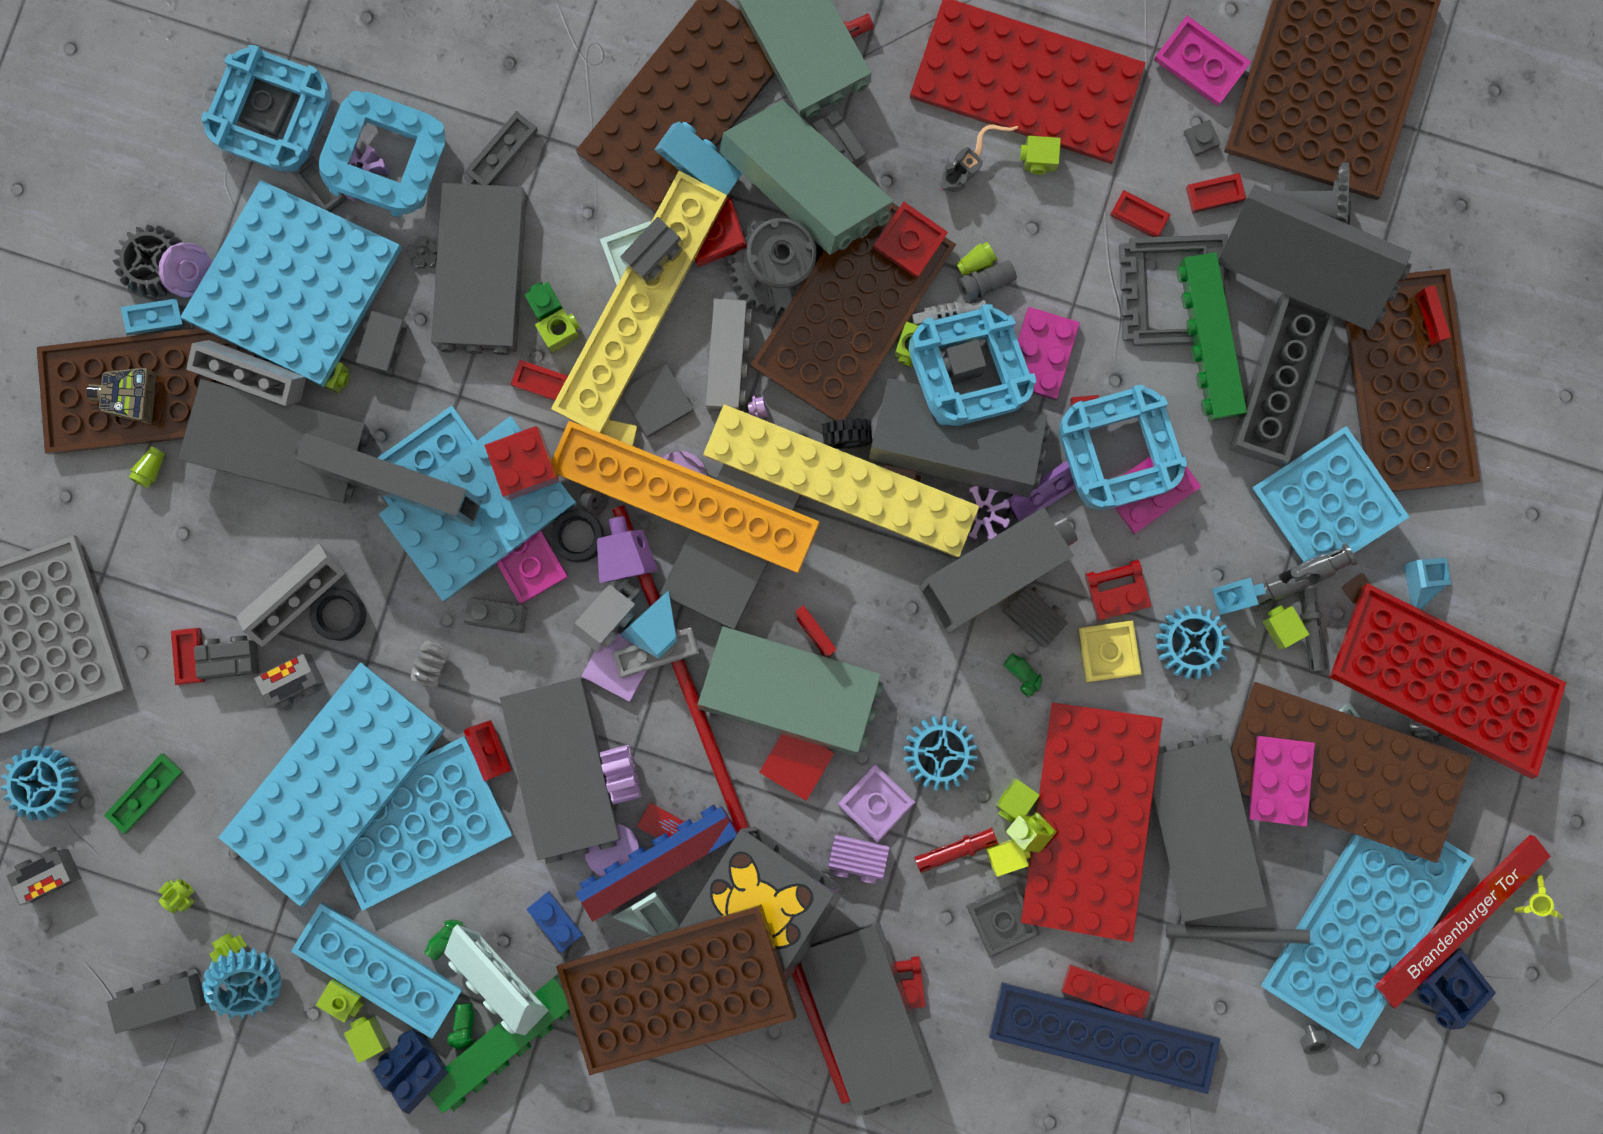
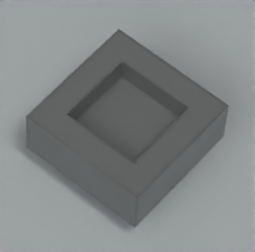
[1184,120,1221,157]

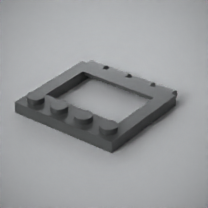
[1119,234,1232,346]

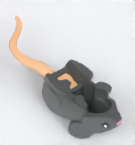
[940,125,1018,192]

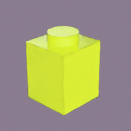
[985,839,1031,877]

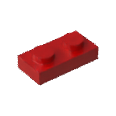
[464,720,512,782]

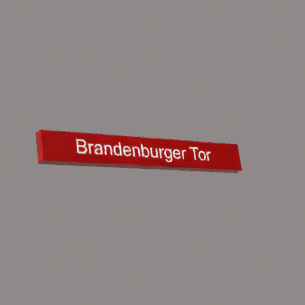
[1374,835,1551,1009]

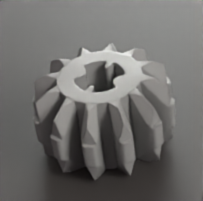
[411,640,450,688]

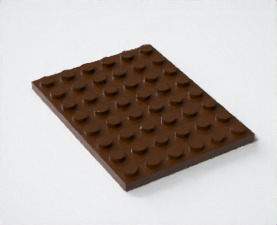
[1224,0,1441,200]

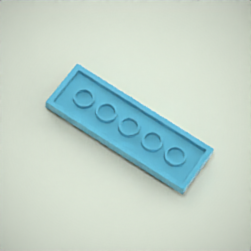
[291,902,463,1039]

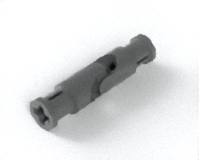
[1252,543,1357,612]

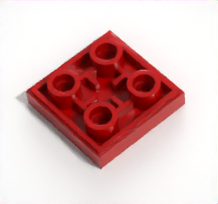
[759,734,835,801]

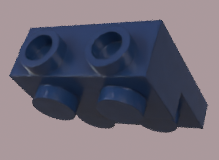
[1417,948,1496,1030]
[373,1029,448,1114]

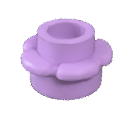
[748,396,768,419]

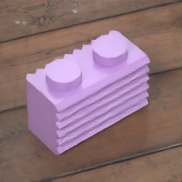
[828,834,889,884]

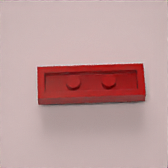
[1061,964,1150,1018]

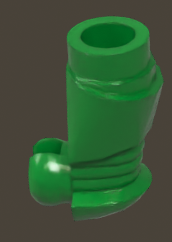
[1003,653,1042,697]
[424,919,467,960]
[447,1003,476,1050]

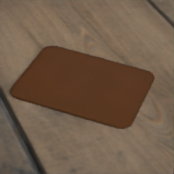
[1342,573,1371,604]

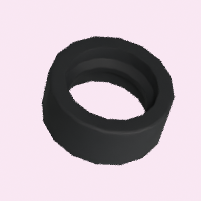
[551,510,605,563]
[310,588,366,641]

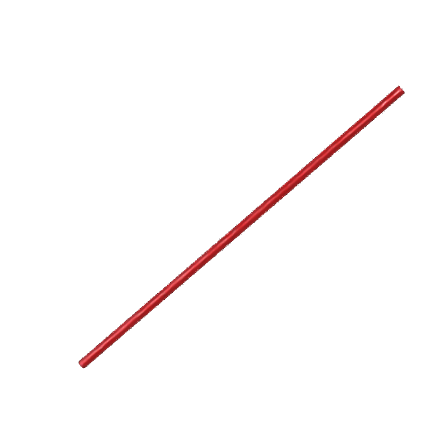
[612,505,850,1104]

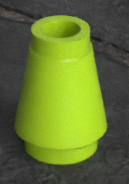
[956,242,998,276]
[128,446,166,489]

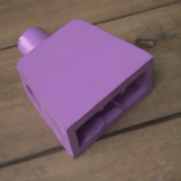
[597,516,658,583]

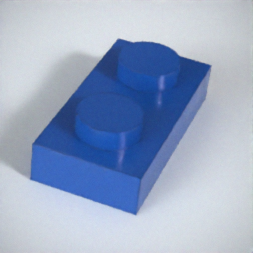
[526,891,583,953]

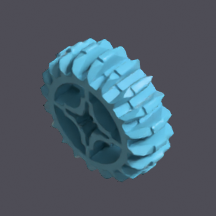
[1155,605,1230,680]
[903,716,978,791]
[0,746,79,821]
[202,947,282,1020]

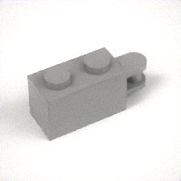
[573,578,642,653]

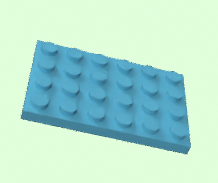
[378,416,577,602]
[339,736,514,911]

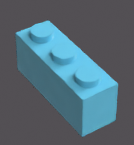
[654,122,742,195]

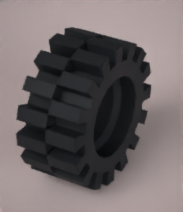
[822,418,873,449]

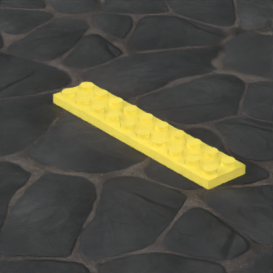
[551,171,727,433]
[703,404,979,558]

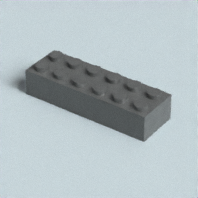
[1229,293,1336,467]

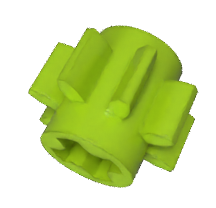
[158,878,195,913]
[209,932,247,962]

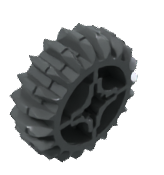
[112,225,183,298]

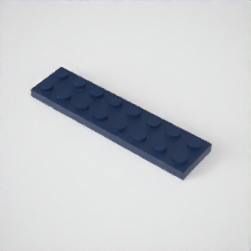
[988,982,1221,1094]

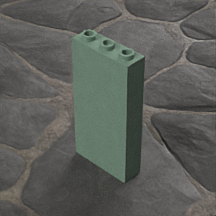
[735,0,872,118]
[720,100,893,255]
[698,626,884,757]

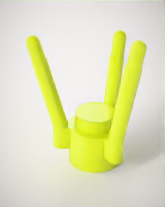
[1514,875,1564,920]

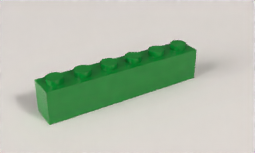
[1176,252,1247,422]
[428,974,571,1113]

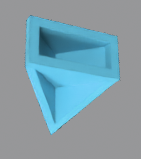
[1404,558,1452,610]
[621,590,678,659]

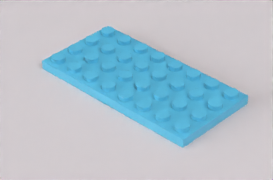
[218,662,445,907]
[1261,834,1474,1049]

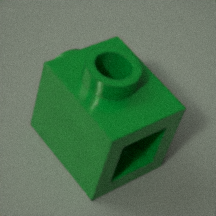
[524,282,563,321]

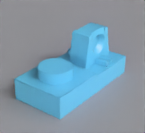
[120,299,183,336]
[1212,578,1266,615]

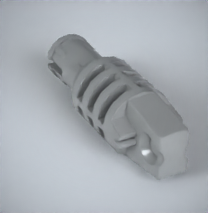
[912,299,986,326]

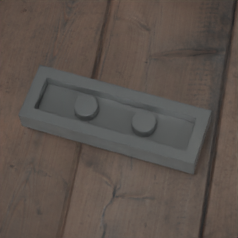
[465,111,538,185]

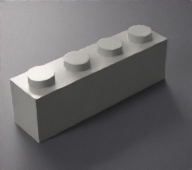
[706,298,752,411]
[186,340,306,406]
[236,544,345,647]

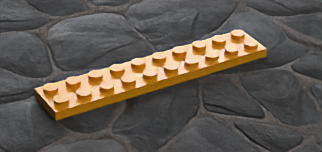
[552,421,820,574]

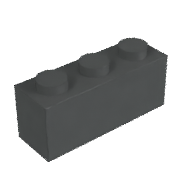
[107,971,206,1034]

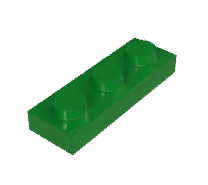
[104,753,184,834]

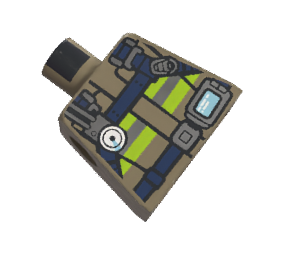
[86,368,157,424]

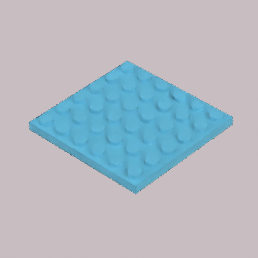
[181,180,402,388]

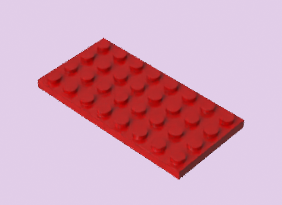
[910,0,1146,164]
[1329,583,1567,779]
[1021,702,1163,942]

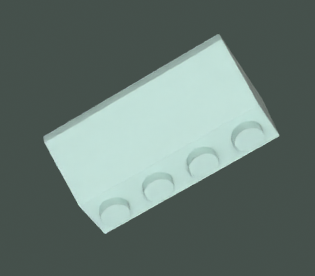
[444,924,549,1035]

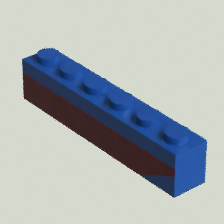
[576,805,738,922]

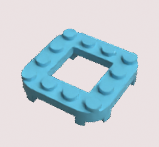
[201,45,331,172]
[319,91,445,217]
[909,304,1036,426]
[1059,385,1187,510]

